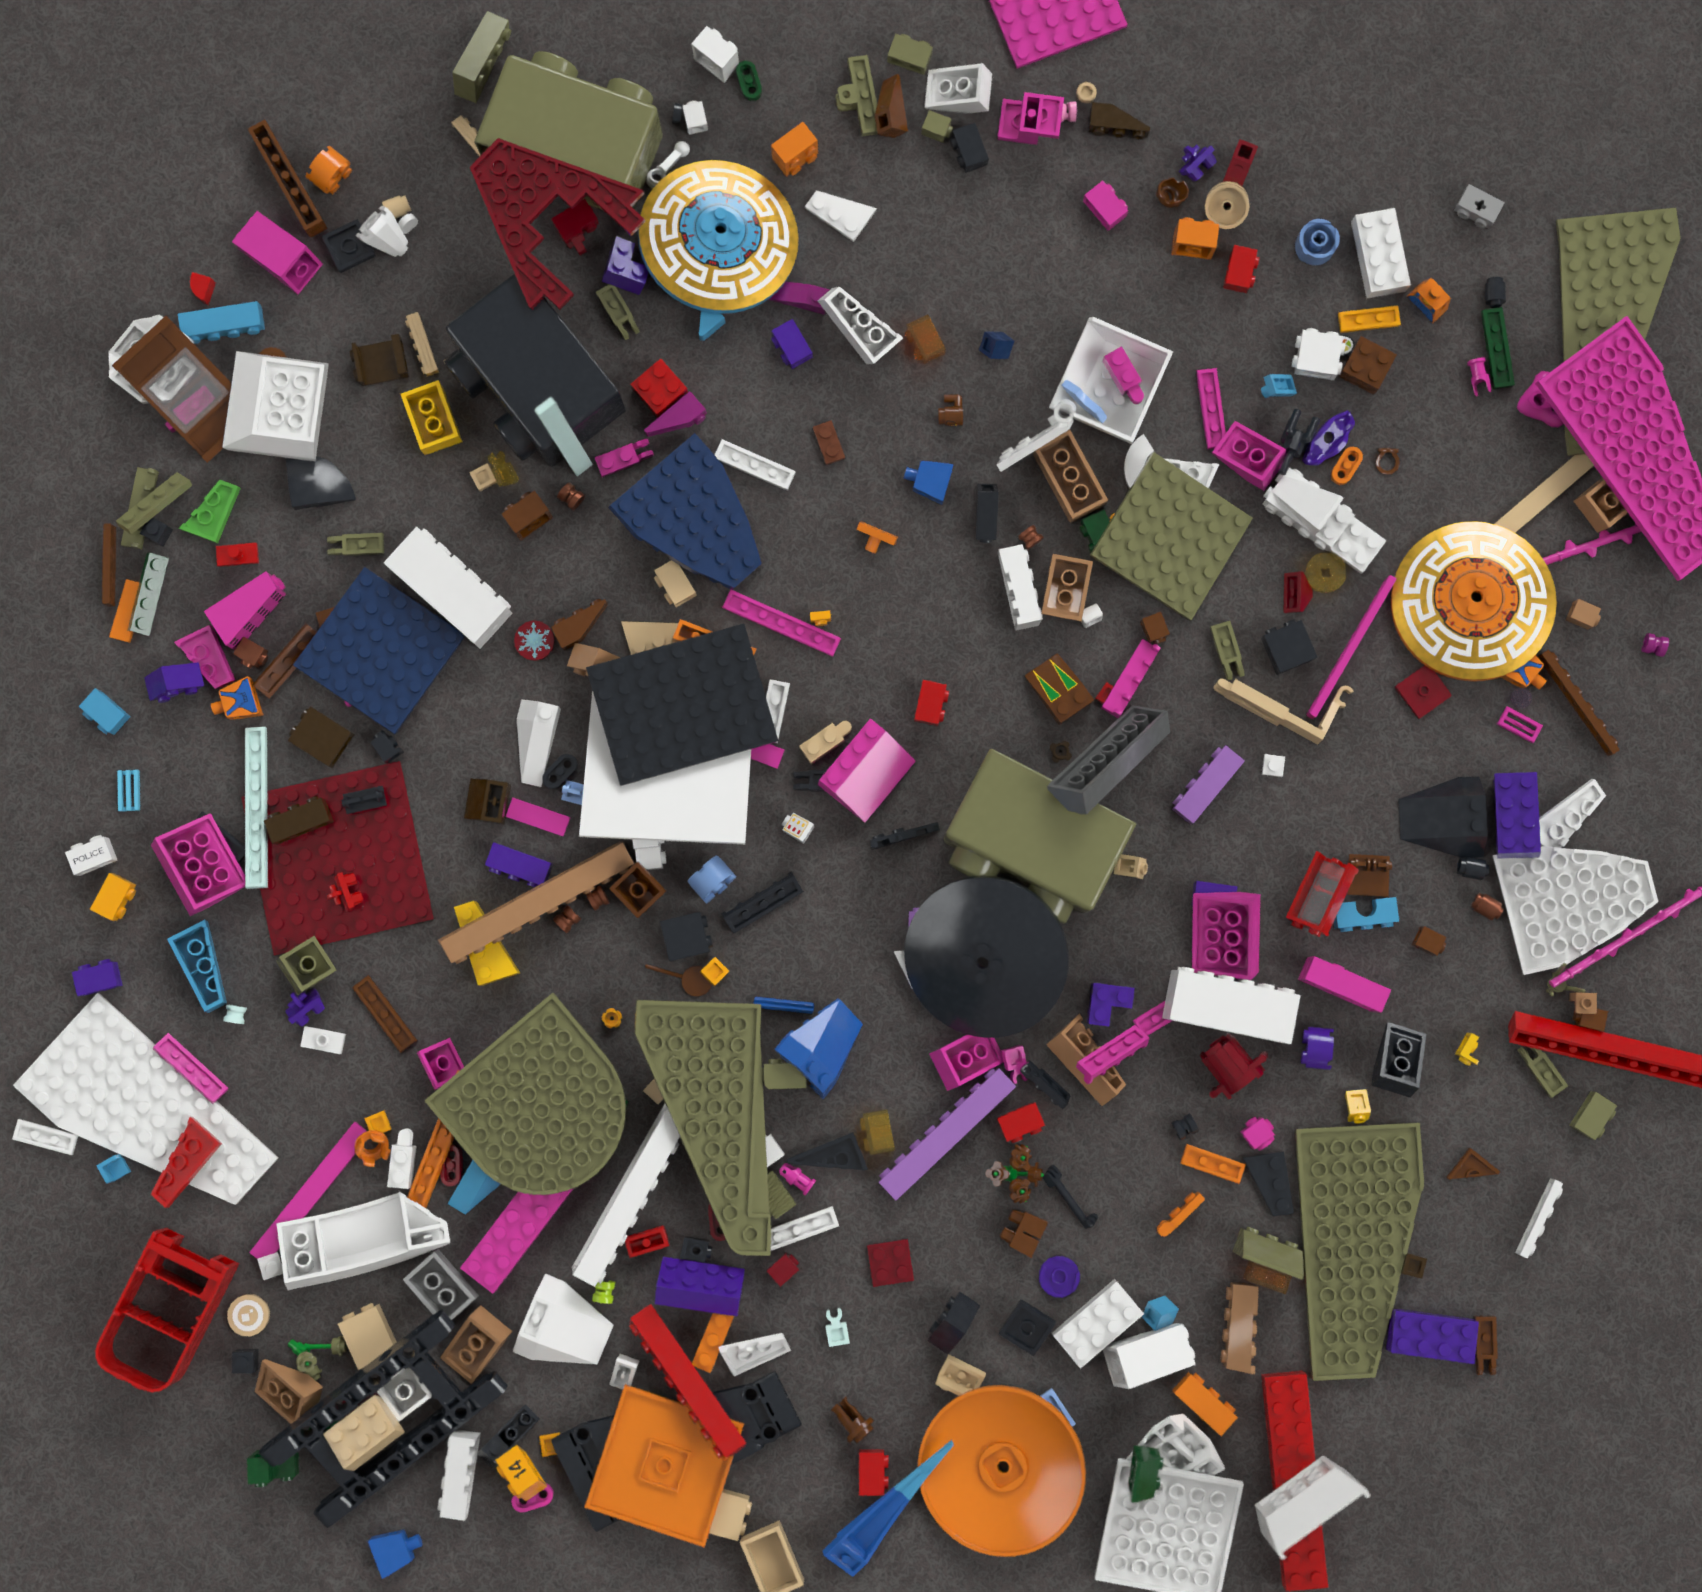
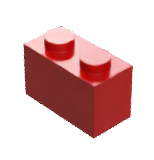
[1223,245,1259,293]
[914,680,949,726]
[997,1102,1045,1143]
[859,1449,888,1496]

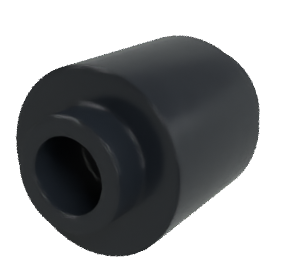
[1485,277,1506,308]
[1457,857,1489,880]

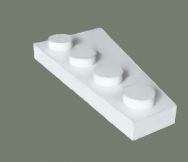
[1539,779,1606,848]

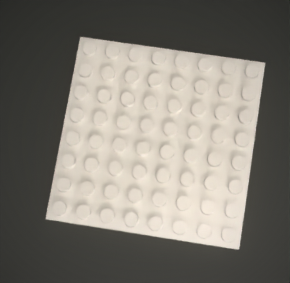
[579,691,751,844]

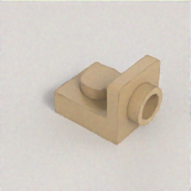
[1114,854,1148,879]

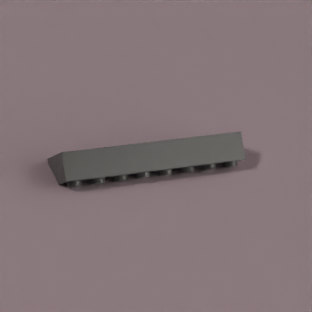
[1047,705,1170,815]

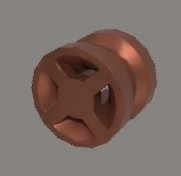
[1018,525,1044,550]
[586,886,610,911]

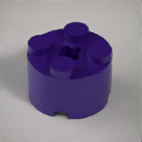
[1301,1027,1334,1070]

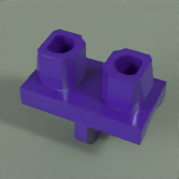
[1179,145,1217,181]
[285,988,325,1027]

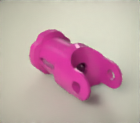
[1467,357,1491,396]
[779,1163,816,1195]

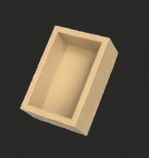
[323,1395,404,1471]
[740,1520,804,1592]

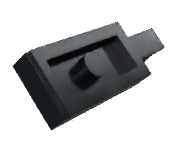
[1020,1060,1071,1110]

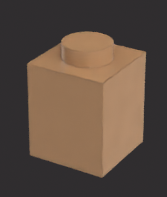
[1566,599,1601,630]

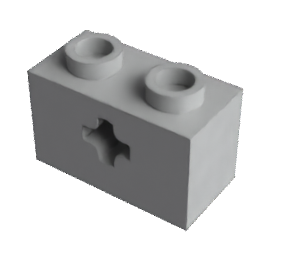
[1454,184,1505,229]

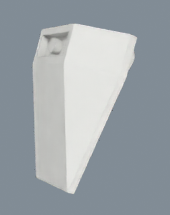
[513,1274,614,1364]

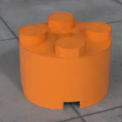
[306,146,352,195]

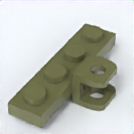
[835,55,877,136]

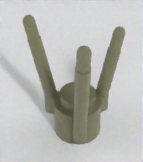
[1546,963,1585,996]

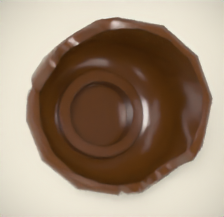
[1156,177,1189,208]

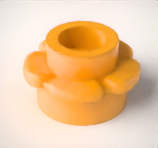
[602,1008,622,1028]

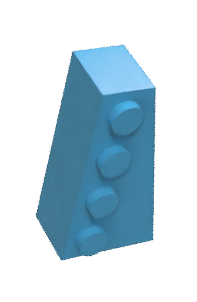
[167,920,227,1013]

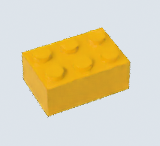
[401,380,463,455]

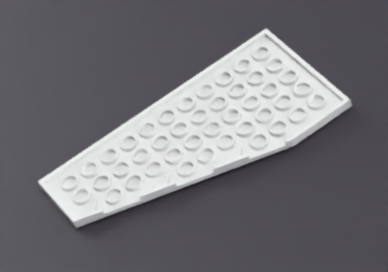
[13,993,278,1205]

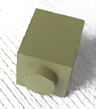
[921,110,953,143]

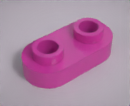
[512,1484,554,1512]

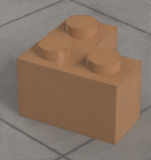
[567,643,620,676]

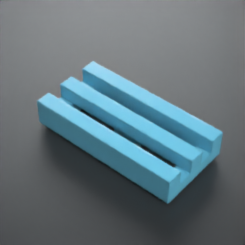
[117,770,140,812]

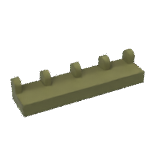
[121,467,159,550]

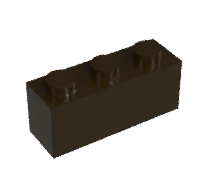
[264,796,334,845]

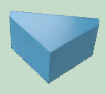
[699,311,726,341]

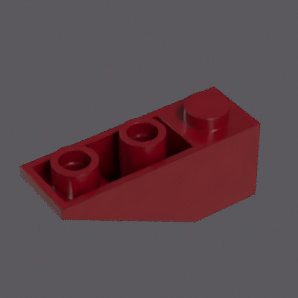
[1222,139,1258,207]

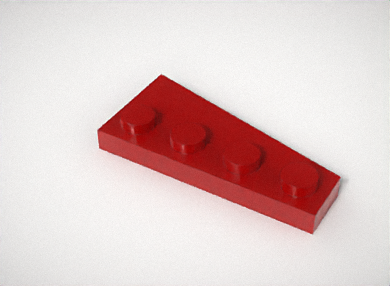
[151,1117,222,1208]

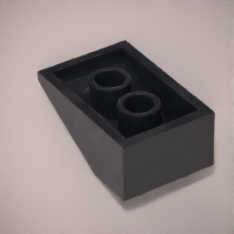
[1371,1022,1427,1097]

